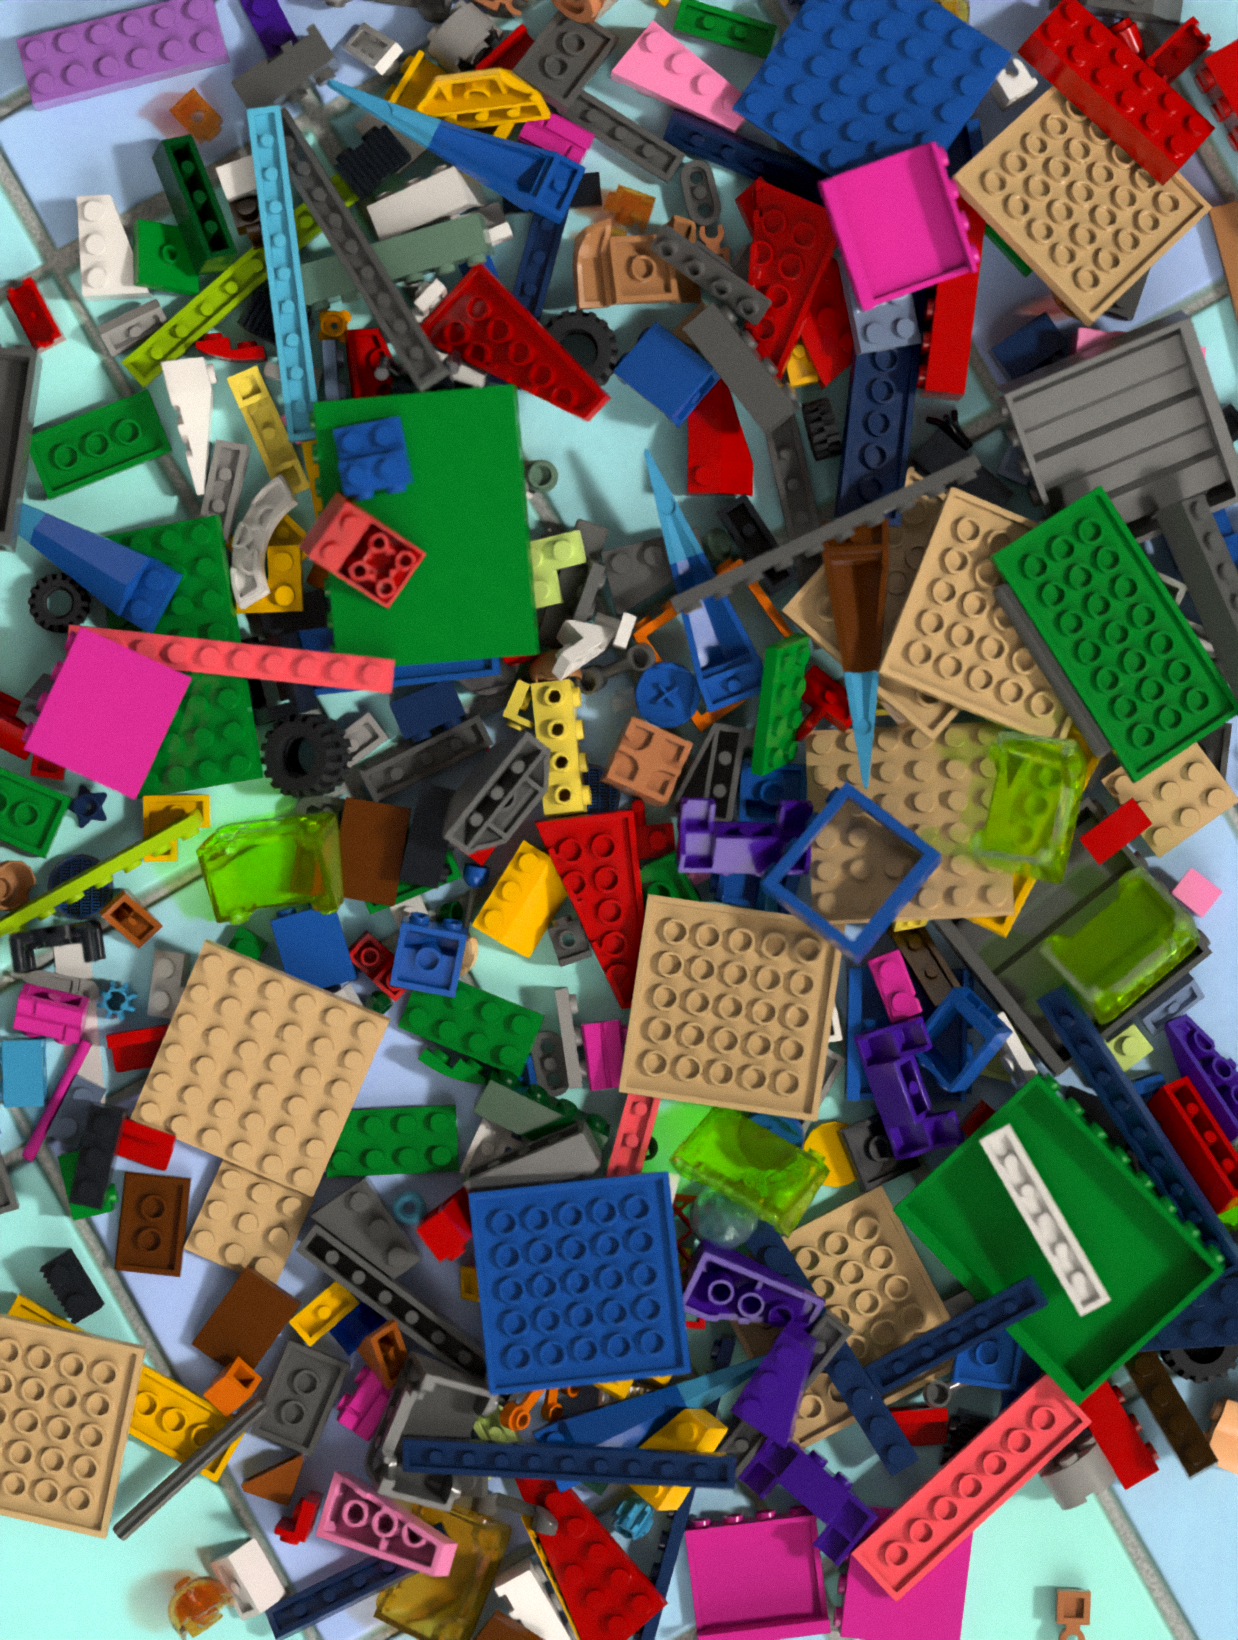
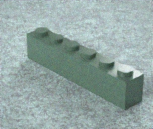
[301,212,495,313]

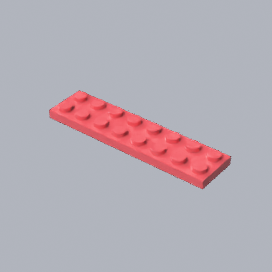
[851,1372,1092,1602]

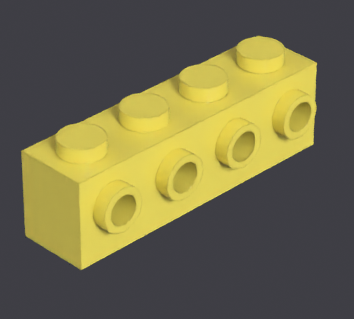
[531,679,592,818]

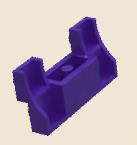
[675,798,814,876]
[853,1016,965,1160]
[738,1437,880,1567]

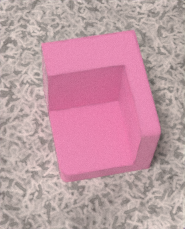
[1168,868,1222,918]

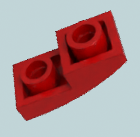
[195,333,268,363]
[1079,797,1153,865]
[348,930,407,1002]

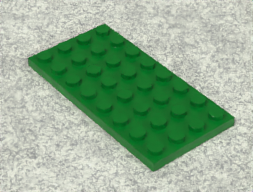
[989,485,1238,783]
[103,515,264,799]

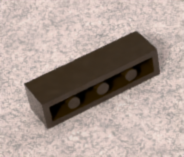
[1122,1351,1219,1480]

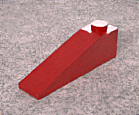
[687,378,753,497]

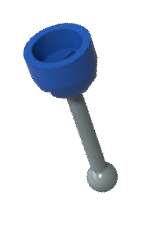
[463,863,491,939]

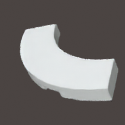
[230,474,299,610]

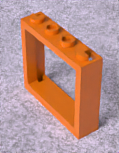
[632,558,794,733]

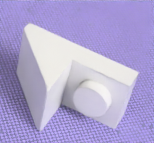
[551,620,615,681]

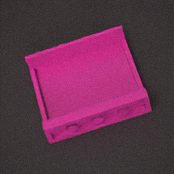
[817,141,980,312]
[21,627,192,800]
[685,1505,831,1640]
[833,1505,973,1640]

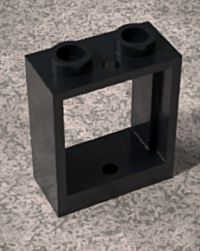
[241,628,319,726]

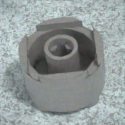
[426,0,503,74]
[1038,1435,1117,1510]

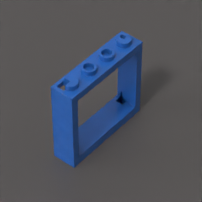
[762,781,942,964]

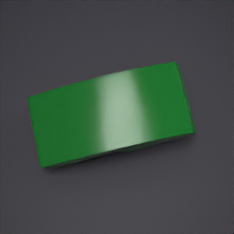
[418,1047,487,1084]

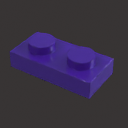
[240,0,298,58]

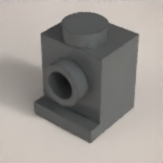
[547,914,592,967]

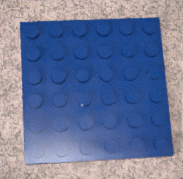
[732,0,1012,177]
[468,1171,691,1396]

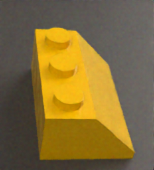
[472,840,567,959]

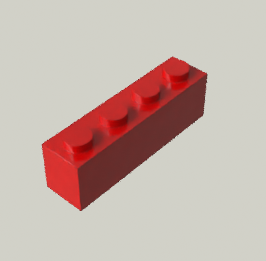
[1146,1076,1238,1215]
[1078,1380,1159,1490]

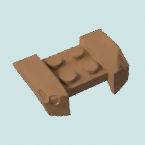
[572,215,702,310]

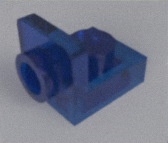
[329,1302,388,1356]

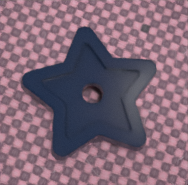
[68,785,107,828]

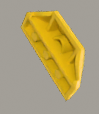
[414,68,551,129]

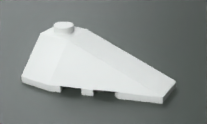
[161,357,218,498]

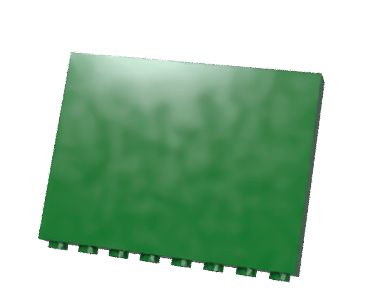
[309,384,540,666]
[892,1071,1225,1406]

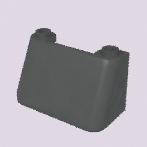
[364,1352,499,1512]

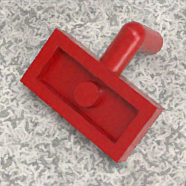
[796,664,852,742]
[631,800,676,859]

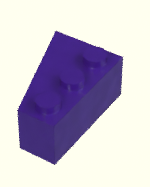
[730,1321,818,1449]

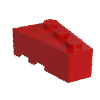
[415,1186,473,1262]

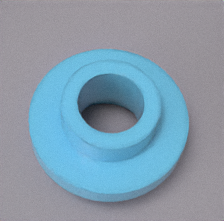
[393,1191,426,1224]

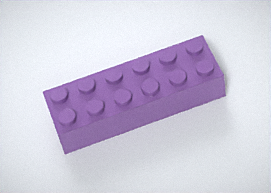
[16,0,230,112]

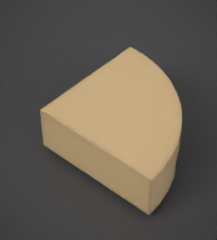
[459,936,478,977]

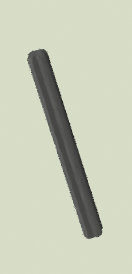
[992,582,1112,758]
[113,1396,268,1541]

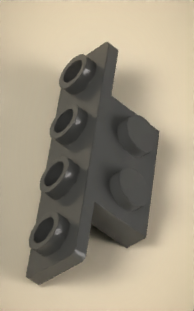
[649,224,772,326]
[538,519,609,649]

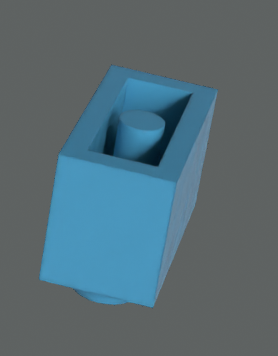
[0,1038,48,1108]

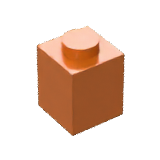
[203,1356,262,1417]

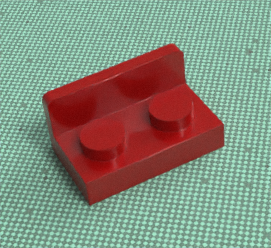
[273,1490,324,1545]

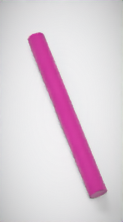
[21,1038,93,1161]

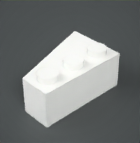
[366,163,489,241]
[77,195,153,301]
[494,1557,577,1640]

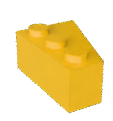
[627,1409,728,1511]

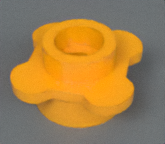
[318,310,351,343]

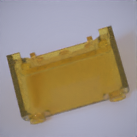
[374,1503,512,1640]

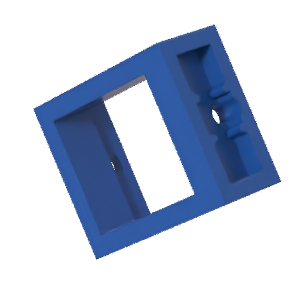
[914,987,1013,1092]

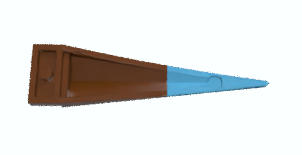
[821,517,890,789]

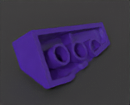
[1163,1014,1238,1144]
[682,1237,826,1330]

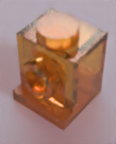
[169,88,224,145]
[603,185,656,234]

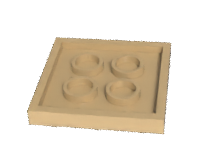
[1100,742,1238,858]
[184,1159,315,1284]

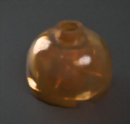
[167,1576,235,1640]

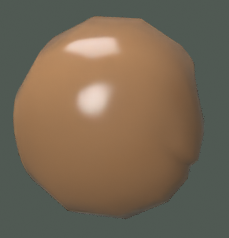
[529,649,582,683]
[0,860,36,911]

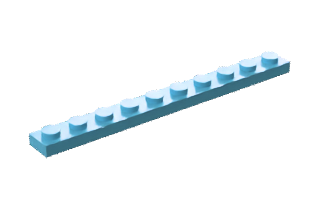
[247,105,318,443]

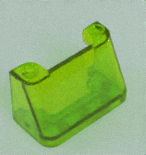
[968,731,1087,884]
[196,811,344,925]
[1039,865,1200,1024]
[668,1106,830,1239]

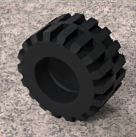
[543,309,618,386]
[260,714,352,798]
[1160,1345,1238,1383]

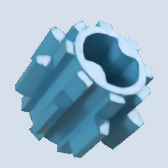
[97,980,139,1021]
[611,1496,654,1541]

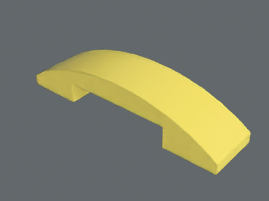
[226,365,310,495]

